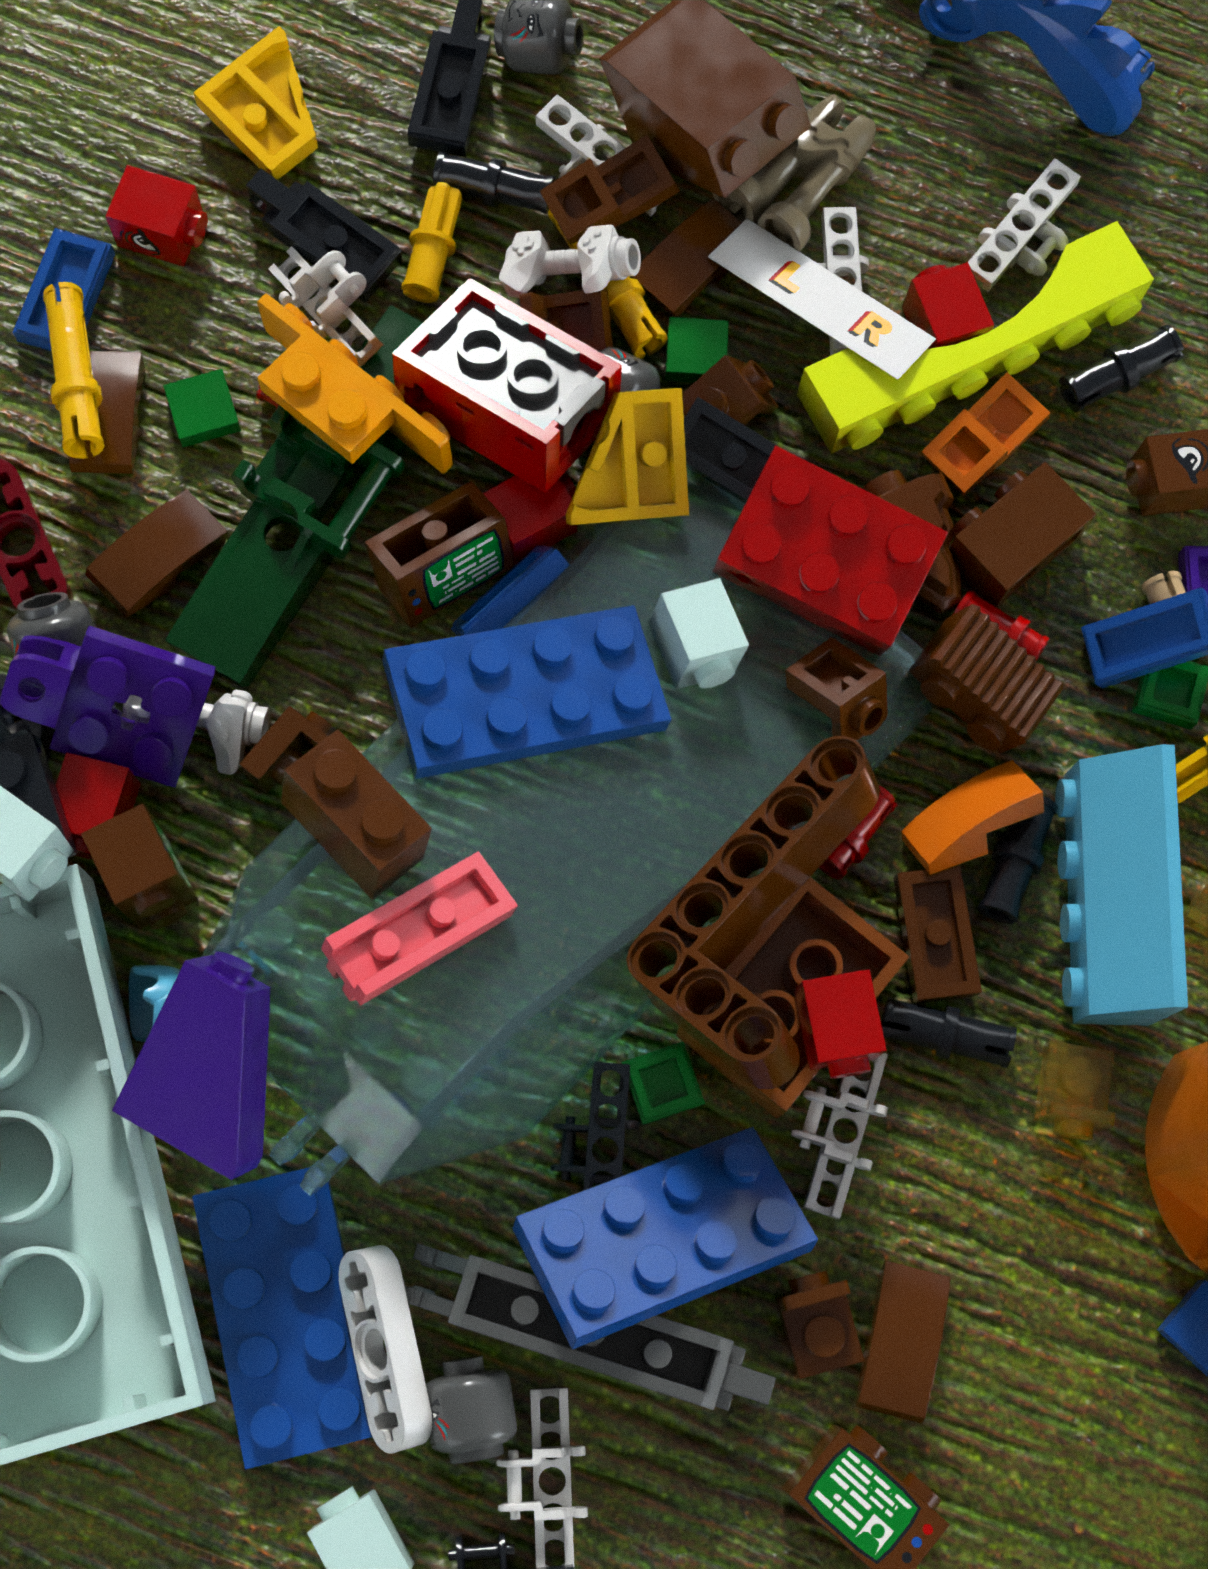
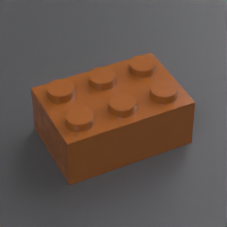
[675,877,910,1119]

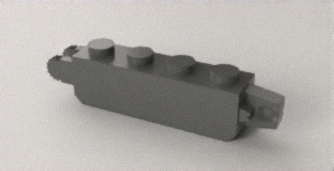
[404,1244,776,1411]

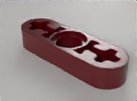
[0,459,74,609]

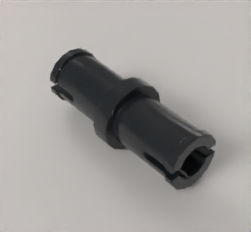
[433,152,556,214]
[1059,325,1184,412]
[977,796,1058,924]
[881,996,1017,1068]

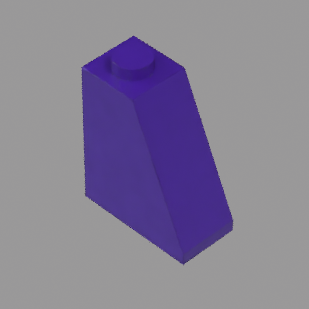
[112,951,271,1180]

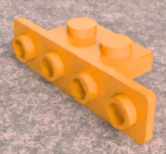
[257,293,453,474]

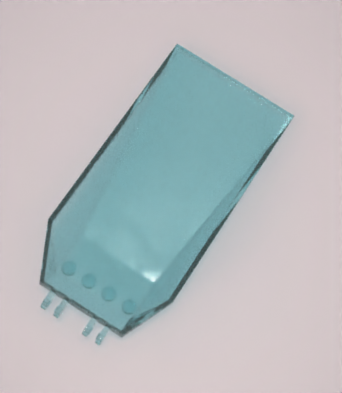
[202,468,936,1196]

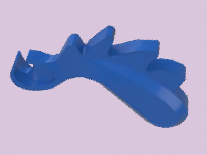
[919,0,1155,136]

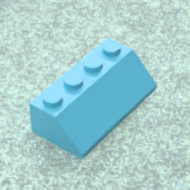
[1055,744,1188,1026]

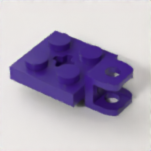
[0,626,216,788]

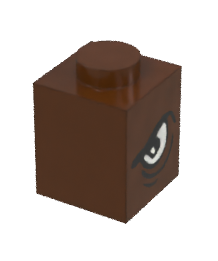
[1126,429,1208,516]

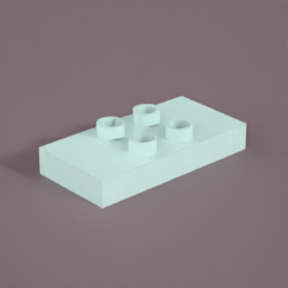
[0,864,216,1466]

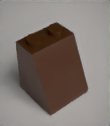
[599,0,811,198]

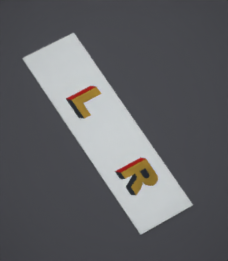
[708,219,936,380]

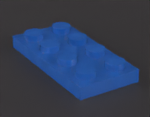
[382,605,672,779]
[512,1127,818,1350]
[192,1164,372,1470]

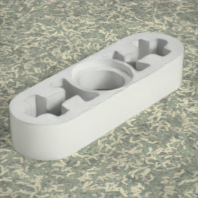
[339,1245,433,1454]

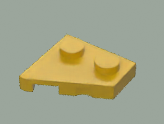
[193,26,318,180]
[566,388,689,525]

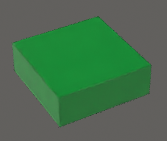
[665,317,729,383]
[163,369,241,447]
[1131,661,1208,730]
[621,1041,705,1126]

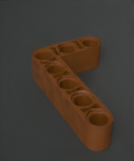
[626,736,880,1089]

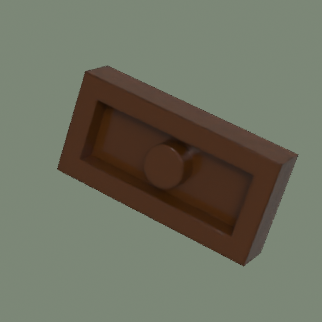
[893,866,982,1004]

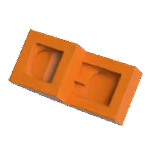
[921,372,1050,495]
[901,760,1044,875]

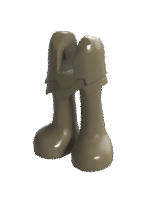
[712,94,876,252]

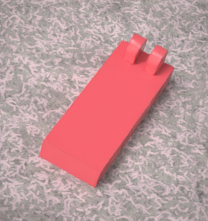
[321,851,518,1006]

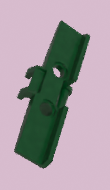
[165,305,423,687]

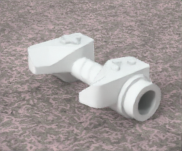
[499,225,641,298]
[123,690,271,775]

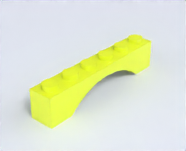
[797,221,1154,454]

